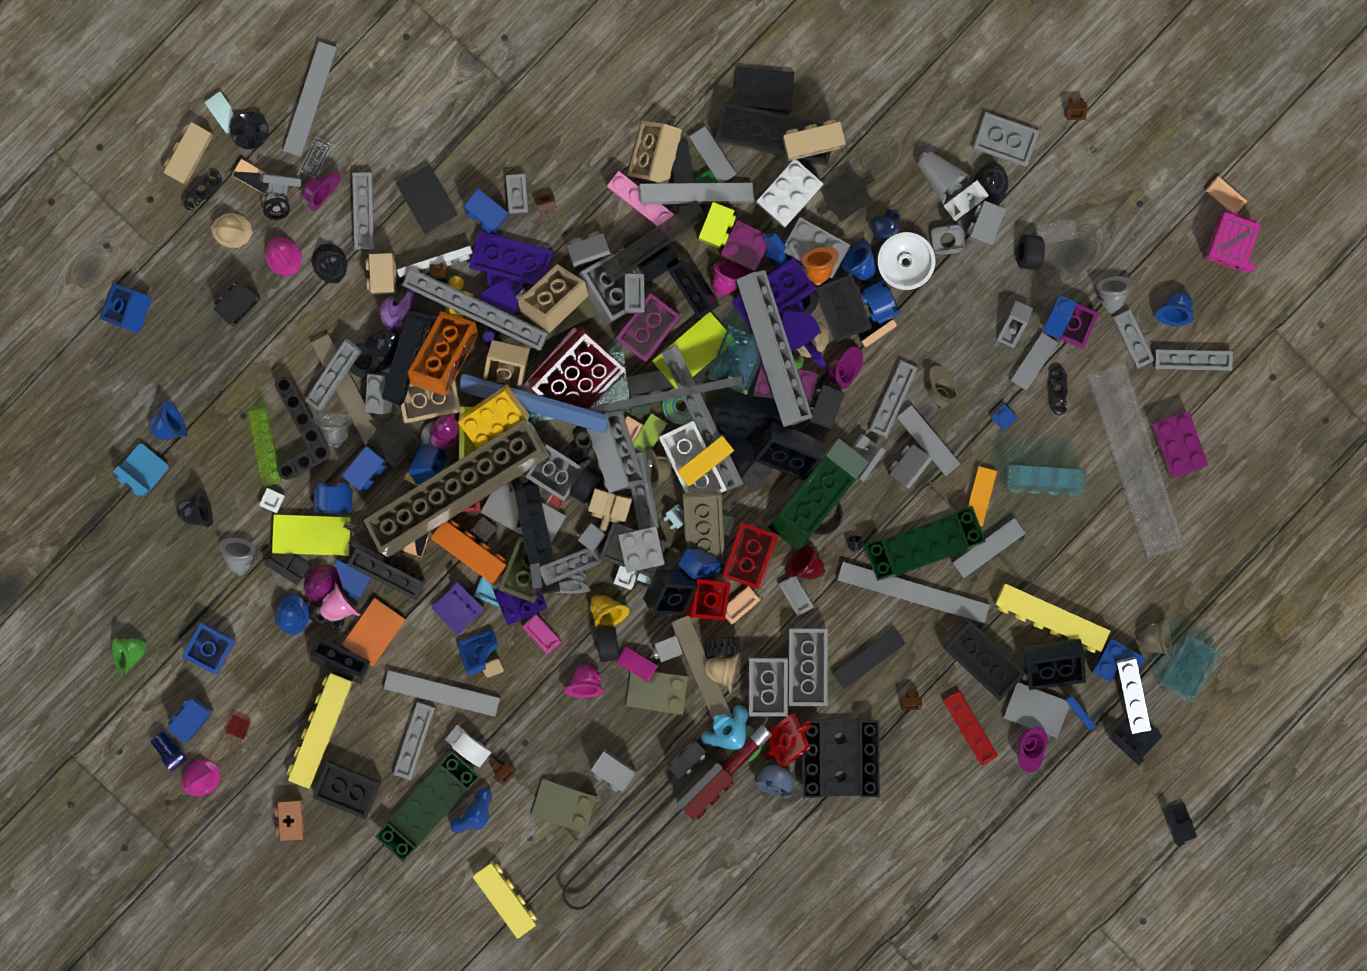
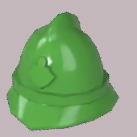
[112,638,147,676]

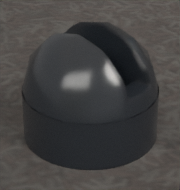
[847,535,863,552]

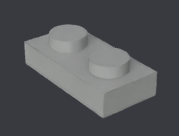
[506,174,528,214]

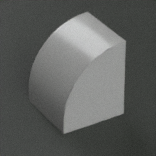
[578,518,610,552]

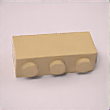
[163,122,214,185]

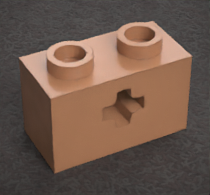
[275,799,305,841]

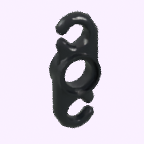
[182,172,222,210]
[1050,367,1068,415]
[570,426,592,463]
[304,600,344,630]

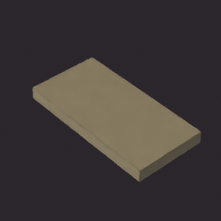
[683,491,725,563]

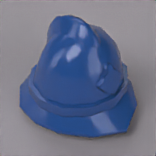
[842,241,876,281]
[1155,291,1194,326]
[149,401,187,440]
[275,594,309,636]

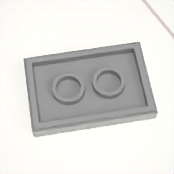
[972,112,1039,168]
[1003,682,1069,738]

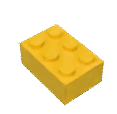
[458,385,530,449]

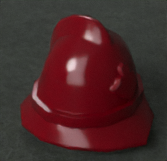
[784,546,825,580]

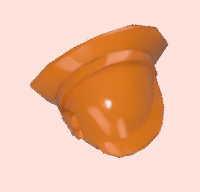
[801,247,839,285]

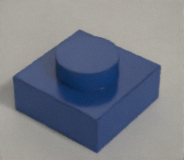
[990,404,1018,431]

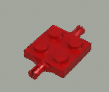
[763,714,812,767]

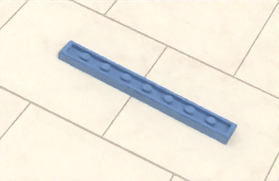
[460,374,608,433]

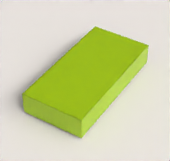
[633,414,667,452]

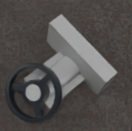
[259,173,301,220]

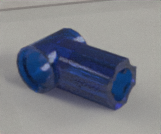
[150,731,187,772]

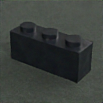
[668,257,720,319]
[309,637,370,684]

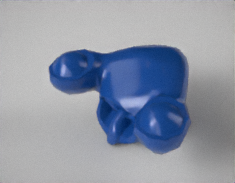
[451,788,492,833]

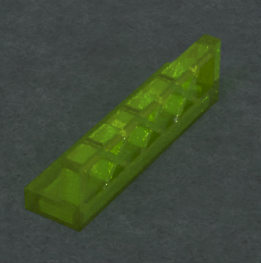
[248,408,282,487]

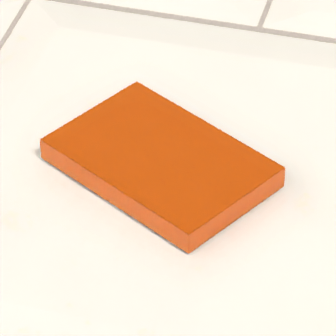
[342,598,406,667]

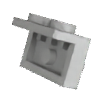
[852,434,886,482]

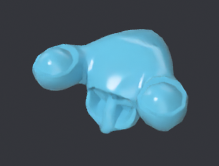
[701,705,748,750]

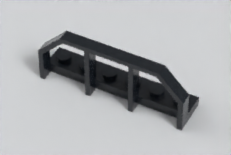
[509,478,560,597]

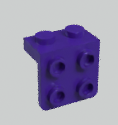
[493,588,547,625]

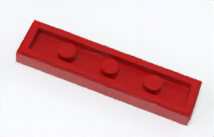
[942,690,998,766]

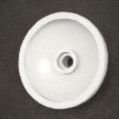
[877,232,935,290]

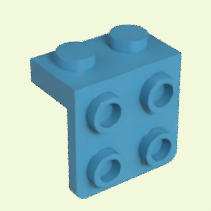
[113,444,169,497]

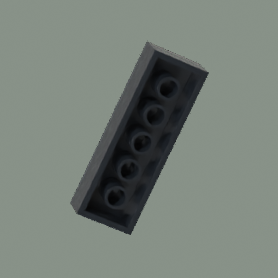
[715,102,831,166]

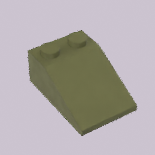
[498,537,555,603]
[626,671,688,715]
[531,778,597,834]

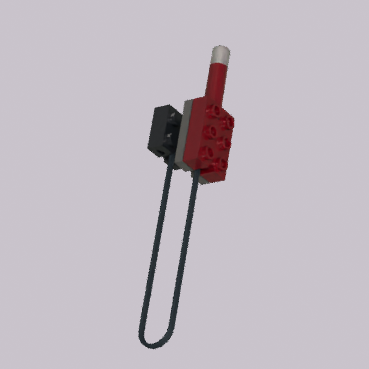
[562,725,772,910]

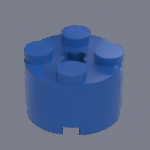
[861,280,901,324]
[314,483,353,514]

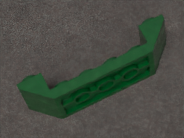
[768,438,869,551]
[864,506,986,581]
[375,751,480,862]

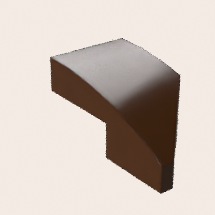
[427,264,448,281]

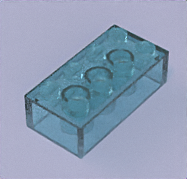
[1004,465,1086,496]

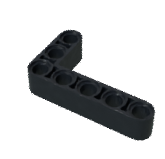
[382,309,439,406]
[275,377,331,480]

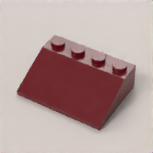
[528,326,626,409]

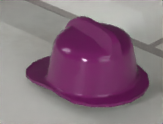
[301,172,341,211]
[827,347,863,389]
[1017,727,1048,773]

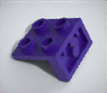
[432,581,486,635]

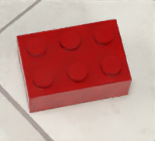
[722,522,780,590]

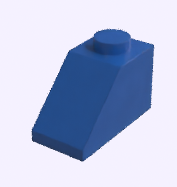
[1042,295,1077,339]
[678,549,724,579]
[335,559,372,599]

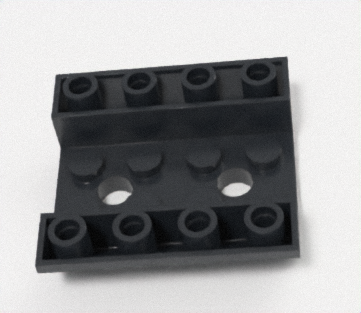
[802,719,880,798]

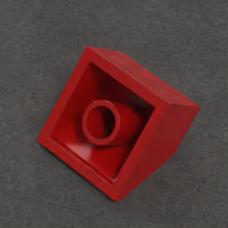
[685,578,731,621]

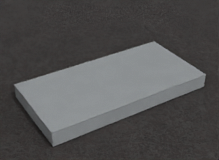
[481,483,566,543]

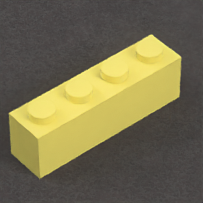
[473,862,537,939]

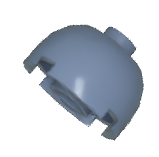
[755,763,794,798]

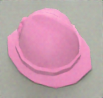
[320,583,361,621]

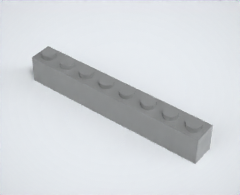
[737,270,812,427]

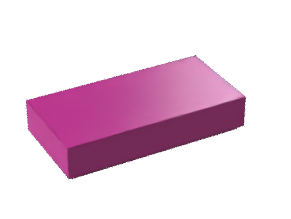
[522,614,562,655]
[617,647,658,682]

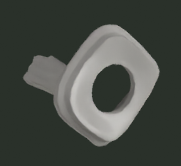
[931,225,965,255]

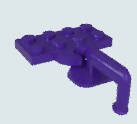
[469,231,553,347]
[731,257,827,369]

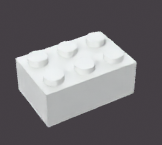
[756,160,823,229]

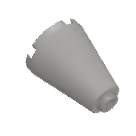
[918,151,970,204]

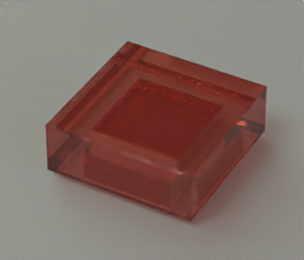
[226,714,251,740]

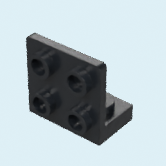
[1109,717,1162,766]

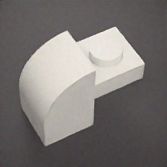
[944,180,989,221]
[445,725,491,768]

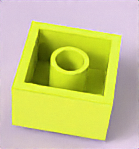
[699,202,736,249]

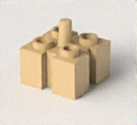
[588,487,633,531]

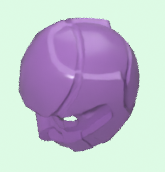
[379,289,418,333]

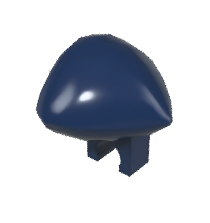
[869,209,901,240]

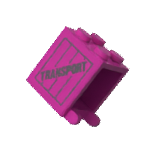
[1204,210,1261,273]

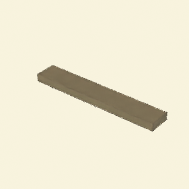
[311,334,382,445]
[671,616,733,721]

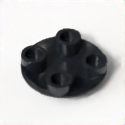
[230,112,269,150]

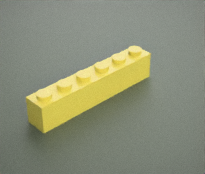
[994,583,1110,653]
[287,672,353,789]

